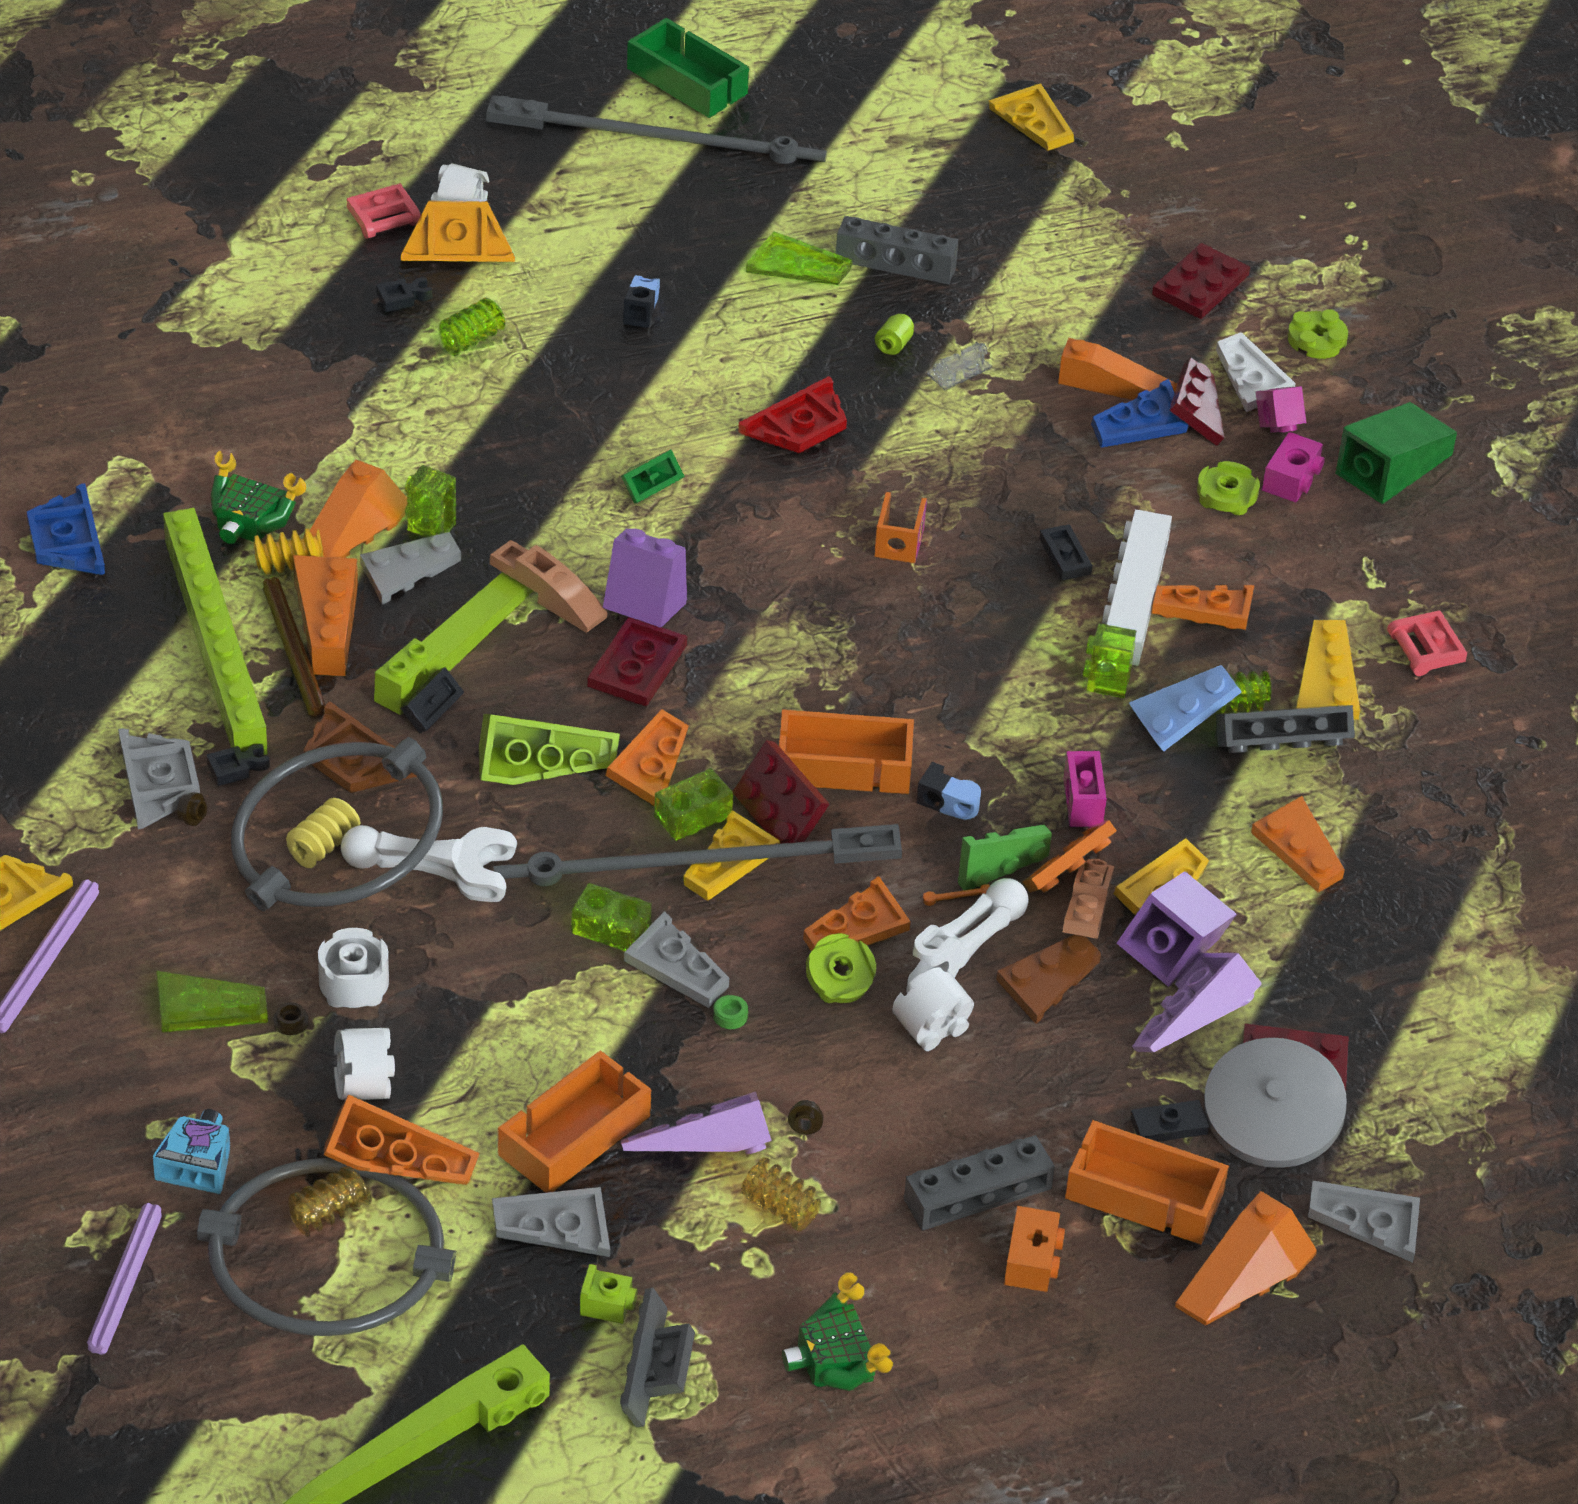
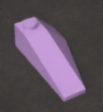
[1132,953,1262,1052]
[621,1092,772,1154]

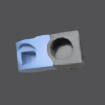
[623,275,660,328]
[916,762,981,820]

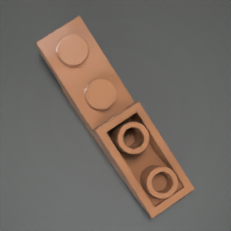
[490,540,608,633]
[1062,859,1114,939]

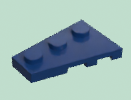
[1091,379,1188,448]

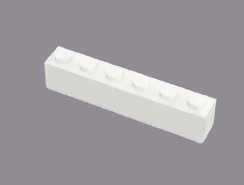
[1097,509,1172,666]

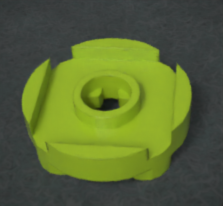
[1288,309,1348,359]
[1197,461,1260,515]
[806,933,876,1003]

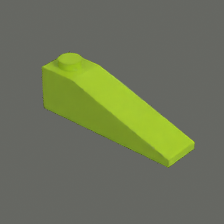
[479,714,620,785]

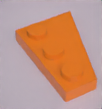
[1151,585,1254,630]
[605,709,689,810]
[1251,796,1345,893]
[1022,820,1117,893]
[803,876,911,951]

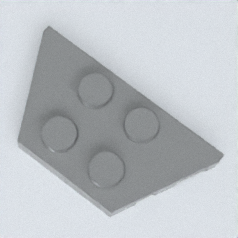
[118,728,200,829]

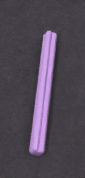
[0,879,99,1034]

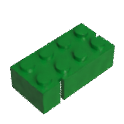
[627,18,749,118]

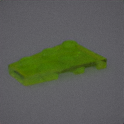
[746,231,852,285]
[157,971,268,1032]

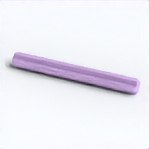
[87,1203,162,1355]

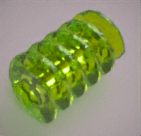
[438,298,505,357]
[1219,671,1271,713]

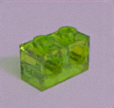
[405,465,456,537]
[654,768,733,841]
[572,883,652,951]

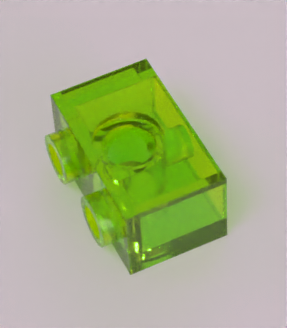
[1083,623,1137,698]

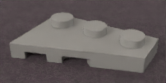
[360,532,461,605]
[624,911,729,1008]
[1308,1181,1420,1263]
[492,1187,610,1257]

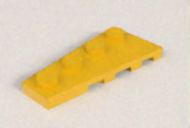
[1296,620,1360,720]

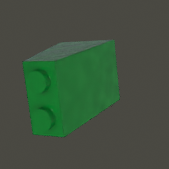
[1335,402,1457,504]

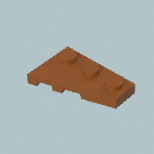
[996,934,1101,1024]

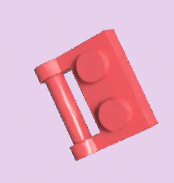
[347,183,421,239]
[1387,610,1467,676]

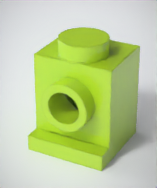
[580,1264,638,1324]

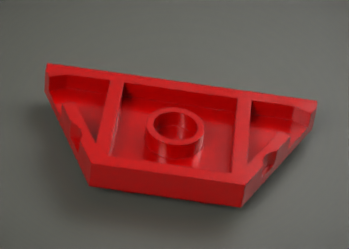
[738,376,847,453]

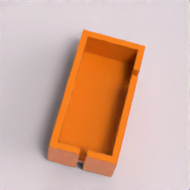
[779,709,914,794]
[498,1050,651,1193]
[1065,1120,1229,1245]

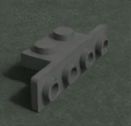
[620,1288,695,1428]

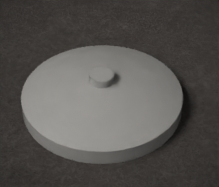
[1204,1038,1347,1168]

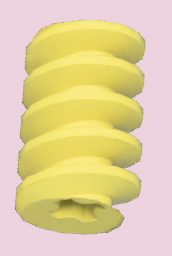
[286,798,361,868]

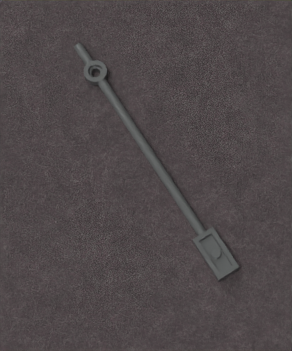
[486,95,827,164]
[494,824,902,886]

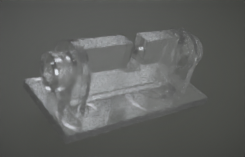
[926,342,992,390]

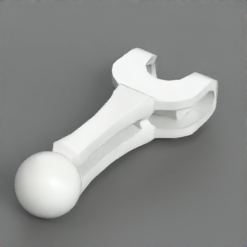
[341,825,517,902]
[906,878,1028,993]

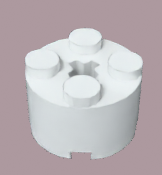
[431,163,489,201]
[318,928,389,1008]
[892,968,974,1051]
[334,1028,395,1100]

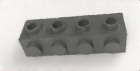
[1216,705,1355,753]
[904,1135,1055,1231]

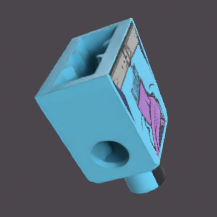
[153,1109,230,1194]

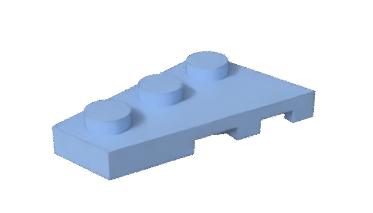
[1129,665,1242,752]

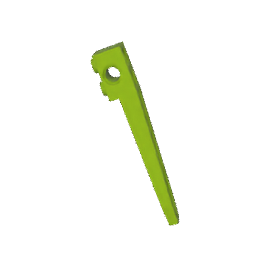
[374,572,533,715]
[283,1344,550,1504]

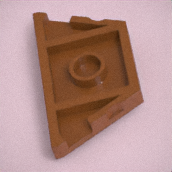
[304,702,417,793]

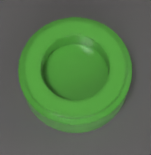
[713,995,748,1029]

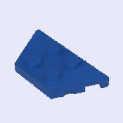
[27,483,105,575]

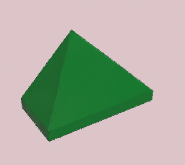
[621,449,685,504]

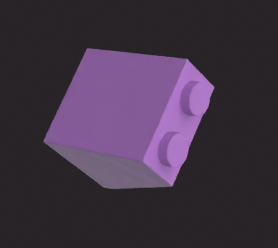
[603,528,687,628]
[1117,871,1237,987]

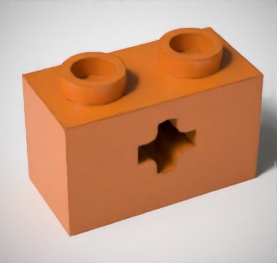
[1004,1206,1065,1292]

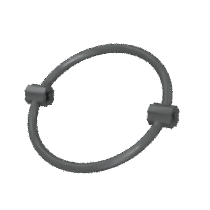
[231,737,443,912]
[197,1158,456,1336]

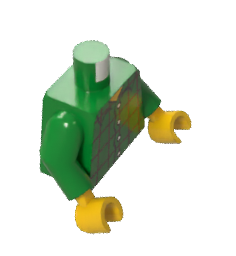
[210,451,306,544]
[782,1273,893,1391]

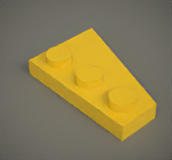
[989,83,1074,151]
[683,810,780,901]
[1113,838,1209,915]

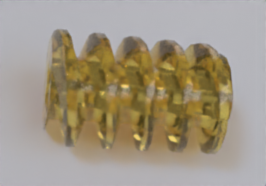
[741,1157,821,1231]
[288,1166,372,1237]

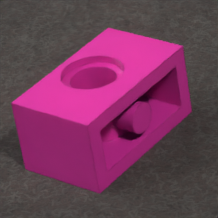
[1255,386,1306,433]
[1262,432,1325,503]
[1063,751,1107,827]

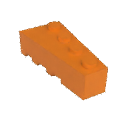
[293,555,358,676]

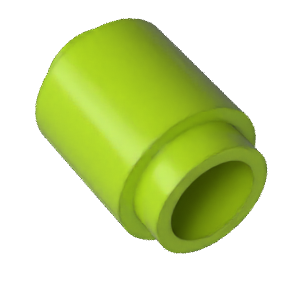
[875,314,914,355]

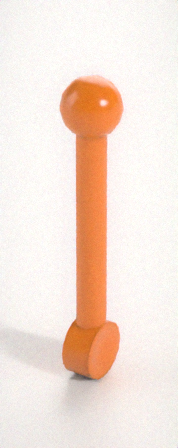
[923,884,990,906]

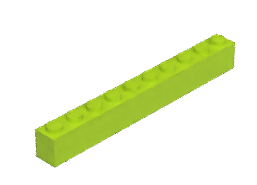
[163,508,268,755]

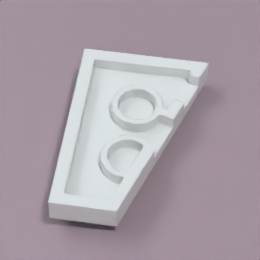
[1216,332,1295,412]

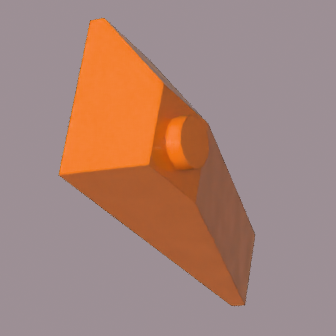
[1058,338,1177,400]
[310,460,411,558]
[324,1094,480,1185]
[1175,1191,1317,1326]

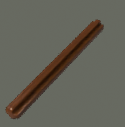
[263,577,326,717]

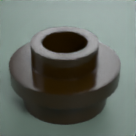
[177,792,207,826]
[273,1002,309,1035]
[788,1100,824,1135]

